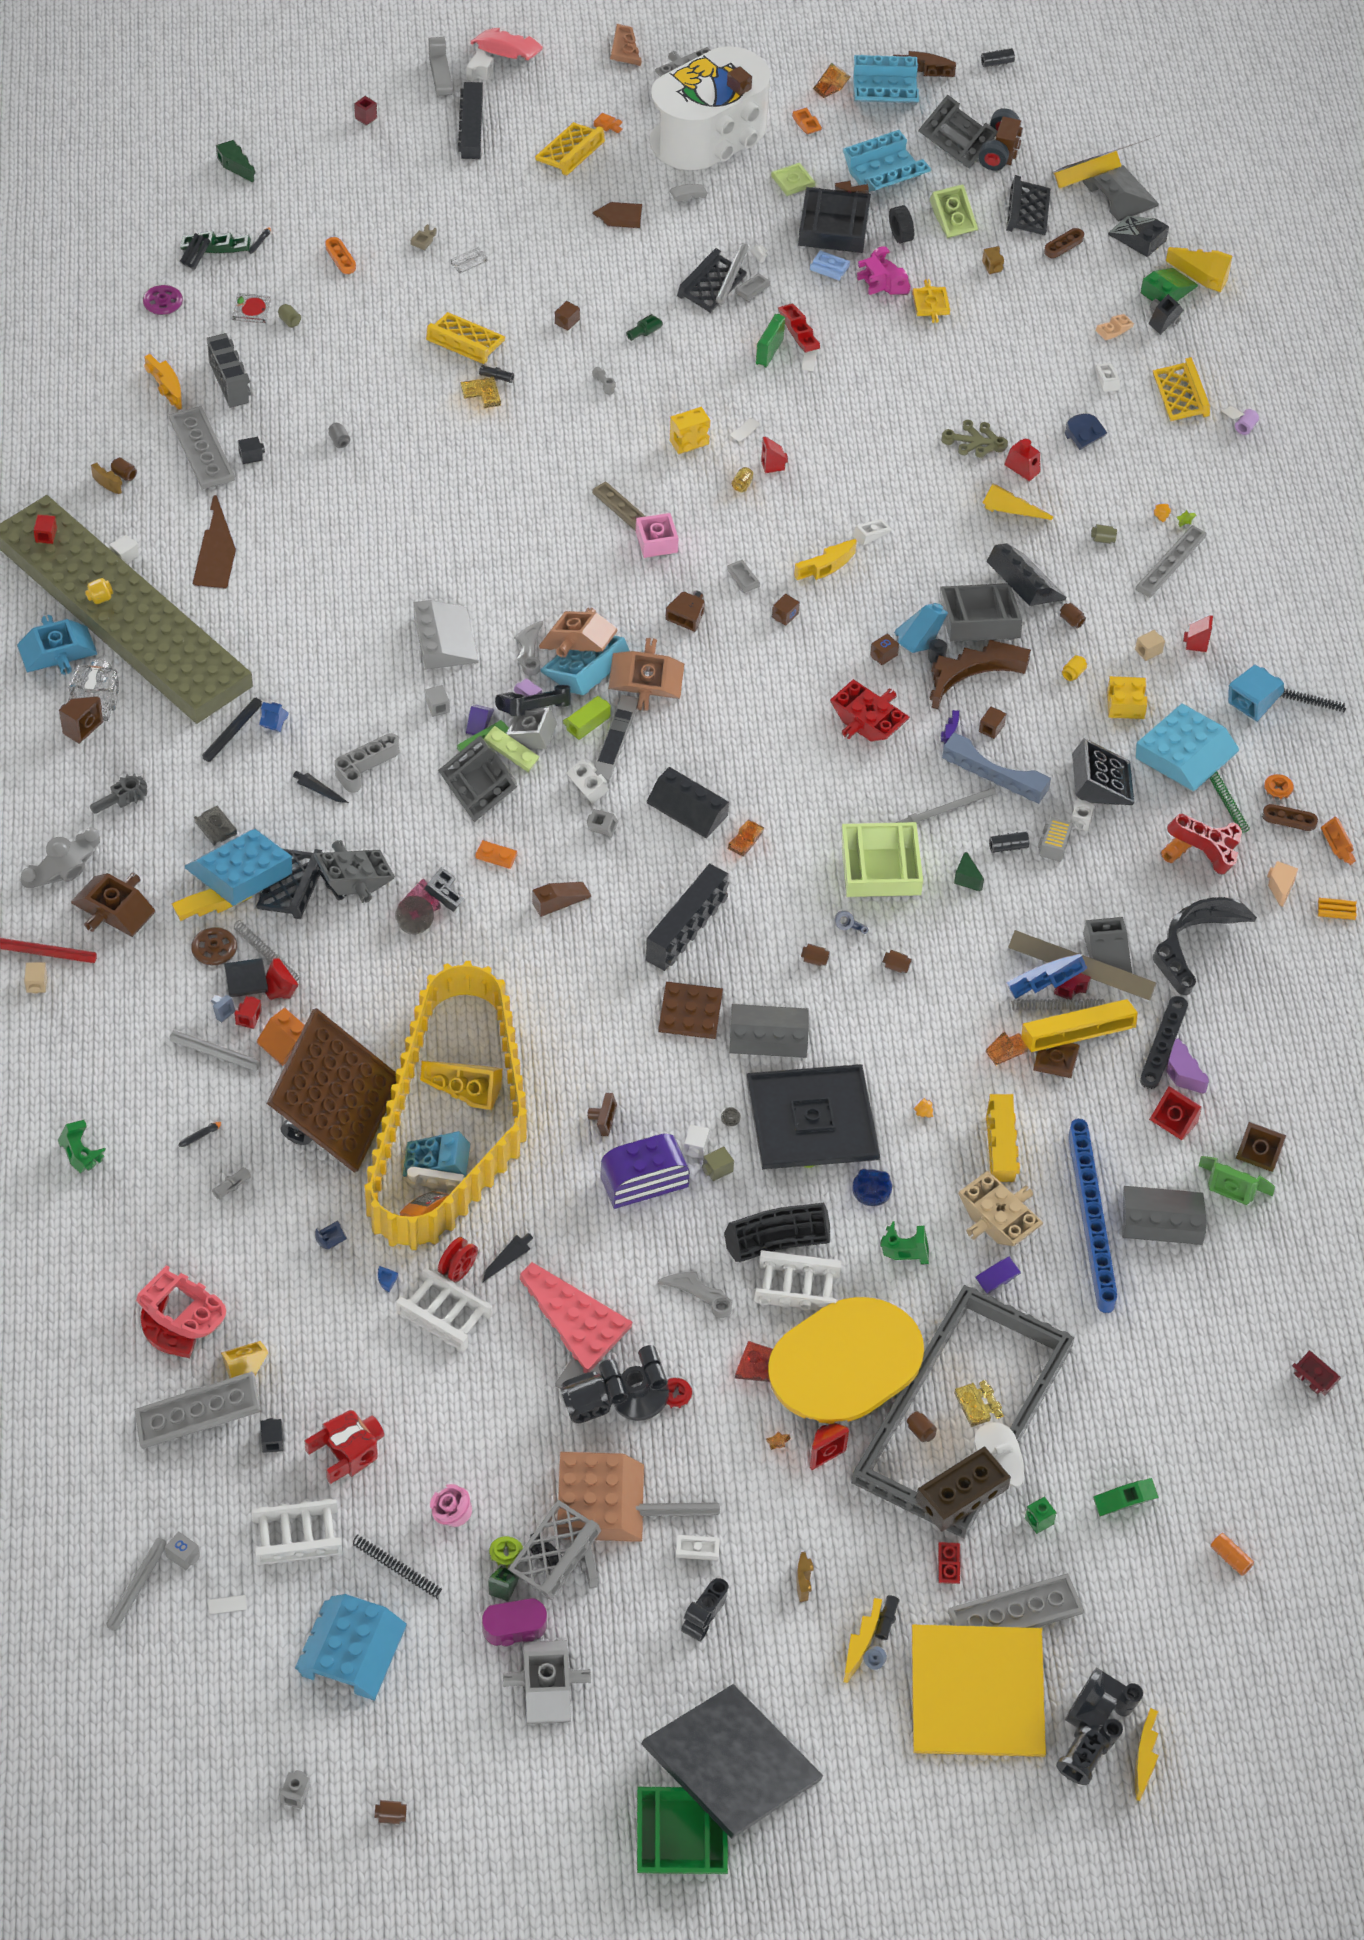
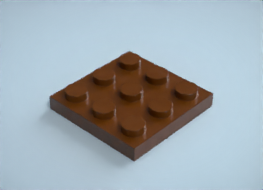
[658,981,723,1039]

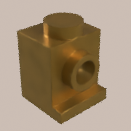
[982,246,1004,274]

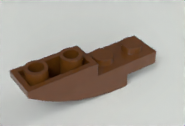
[893,51,956,77]

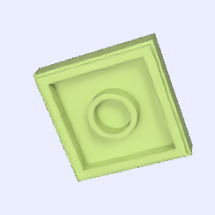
[771,163,815,196]

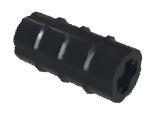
[981,48,1015,67]
[989,831,1029,853]

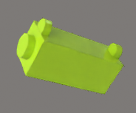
[563,696,611,740]

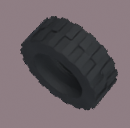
[889,205,915,244]

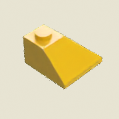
[221,1341,268,1379]

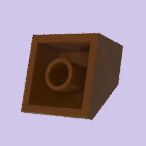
[59,696,104,744]

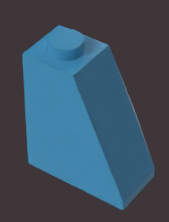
[894,603,948,653]

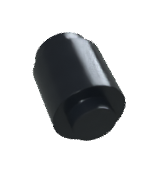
[928,639,947,664]

